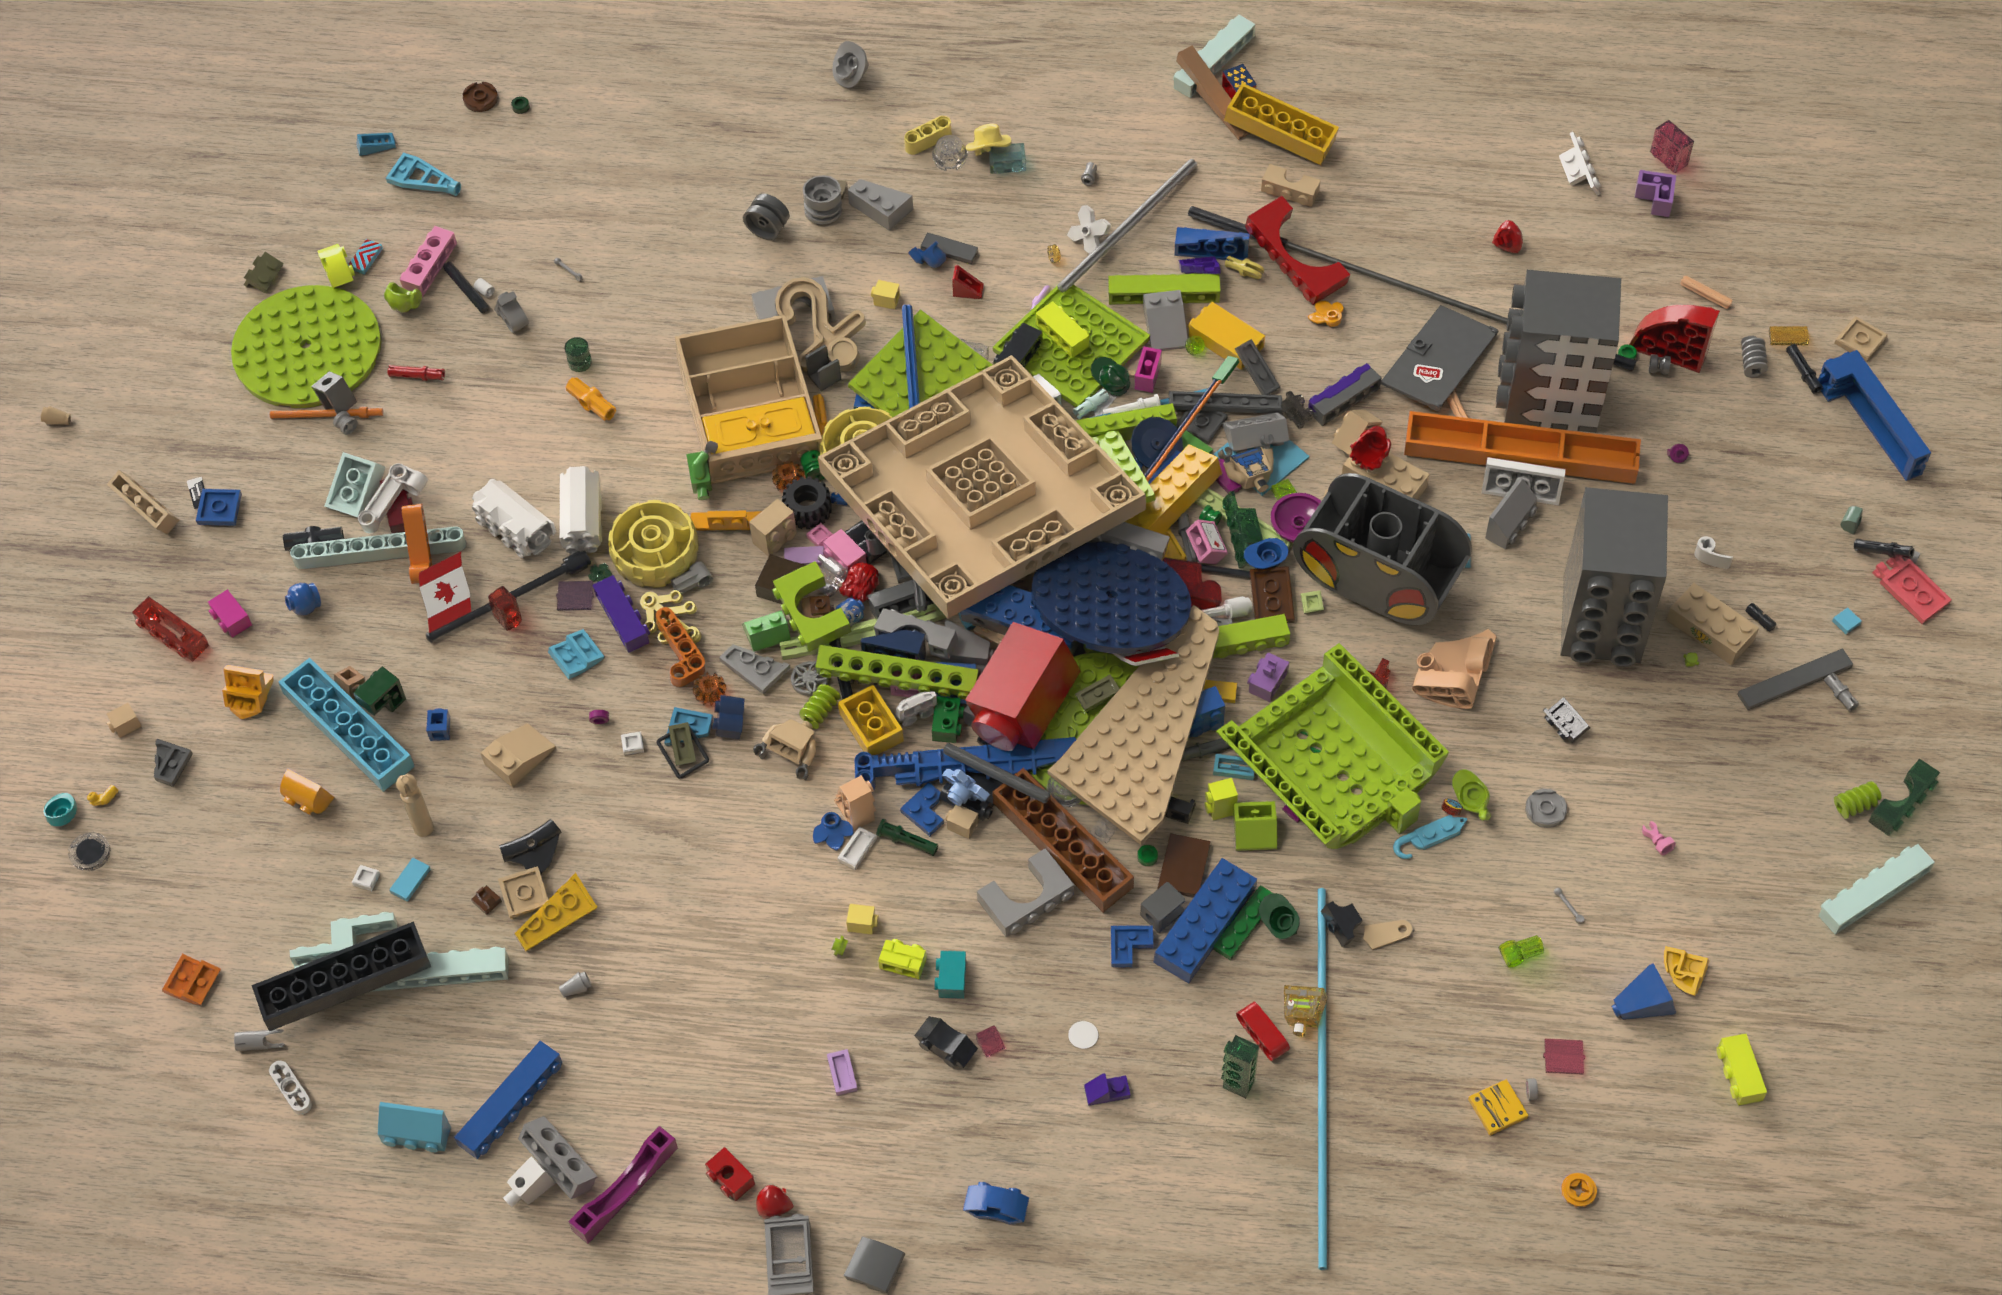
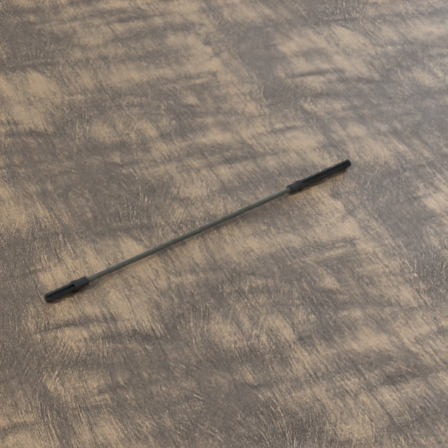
[1188,206,1636,371]

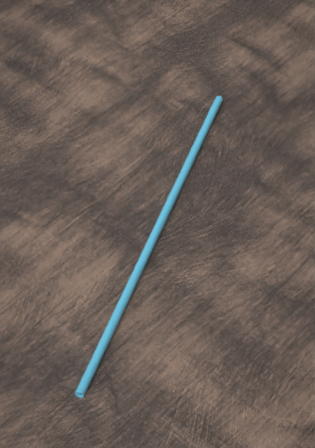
[1318,888,1327,1270]

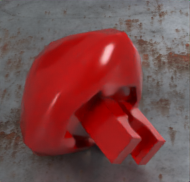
[1492,220,1523,253]
[756,1185,794,1219]

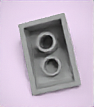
[1143,290,1189,351]

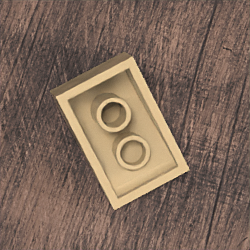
[481,723,556,788]

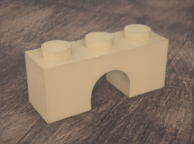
[1261,164,1321,207]

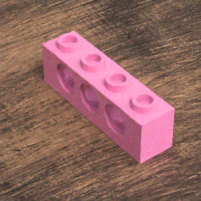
[400,226,457,297]

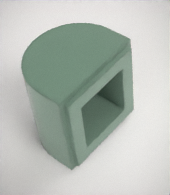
[1840,506,1863,534]

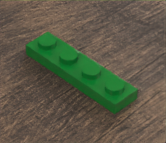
[1213,885,1273,961]

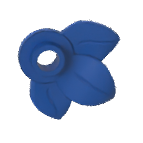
[813,812,853,850]

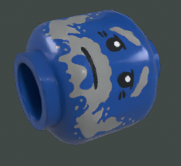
[836,598,865,627]

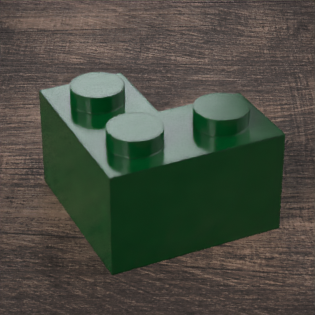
[354,666,406,716]

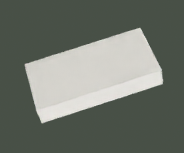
[838,826,877,870]

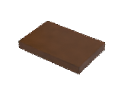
[1249,566,1295,623]
[1157,833,1211,898]

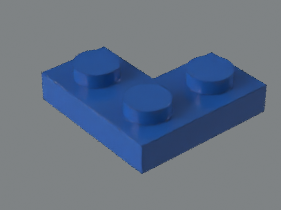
[900,782,944,837]
[1111,925,1153,967]

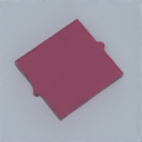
[1543,1038,1585,1075]

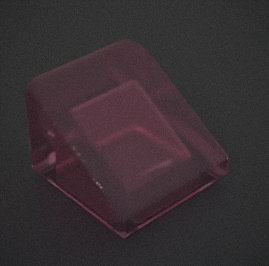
[976,1025,1005,1057]

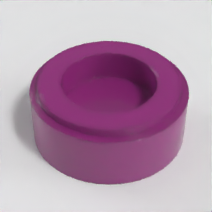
[589,710,609,724]

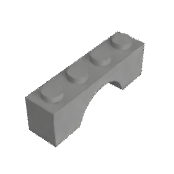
[874,608,958,660]

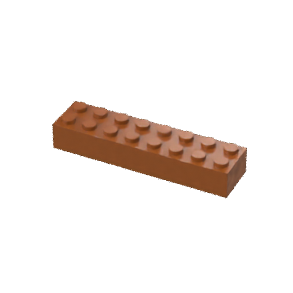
[993,768,1134,913]

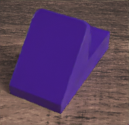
[1084,1073,1131,1106]

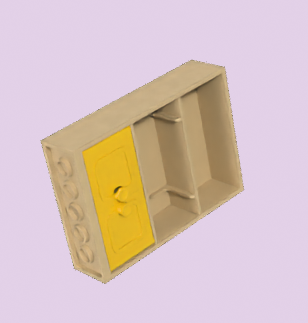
[675,315,822,484]

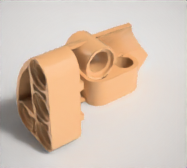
[1412,629,1497,709]

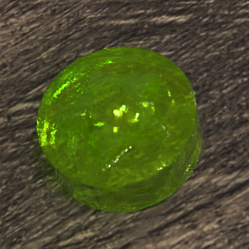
[1185,336,1205,355]

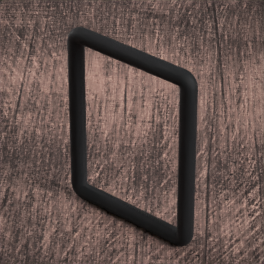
[656,726,709,779]

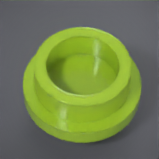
[831,935,848,956]

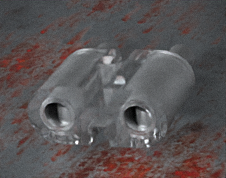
[818,554,848,597]

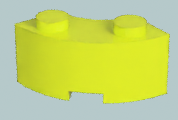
[317,244,355,288]

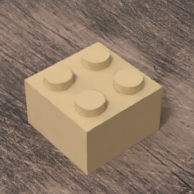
[749,498,797,557]

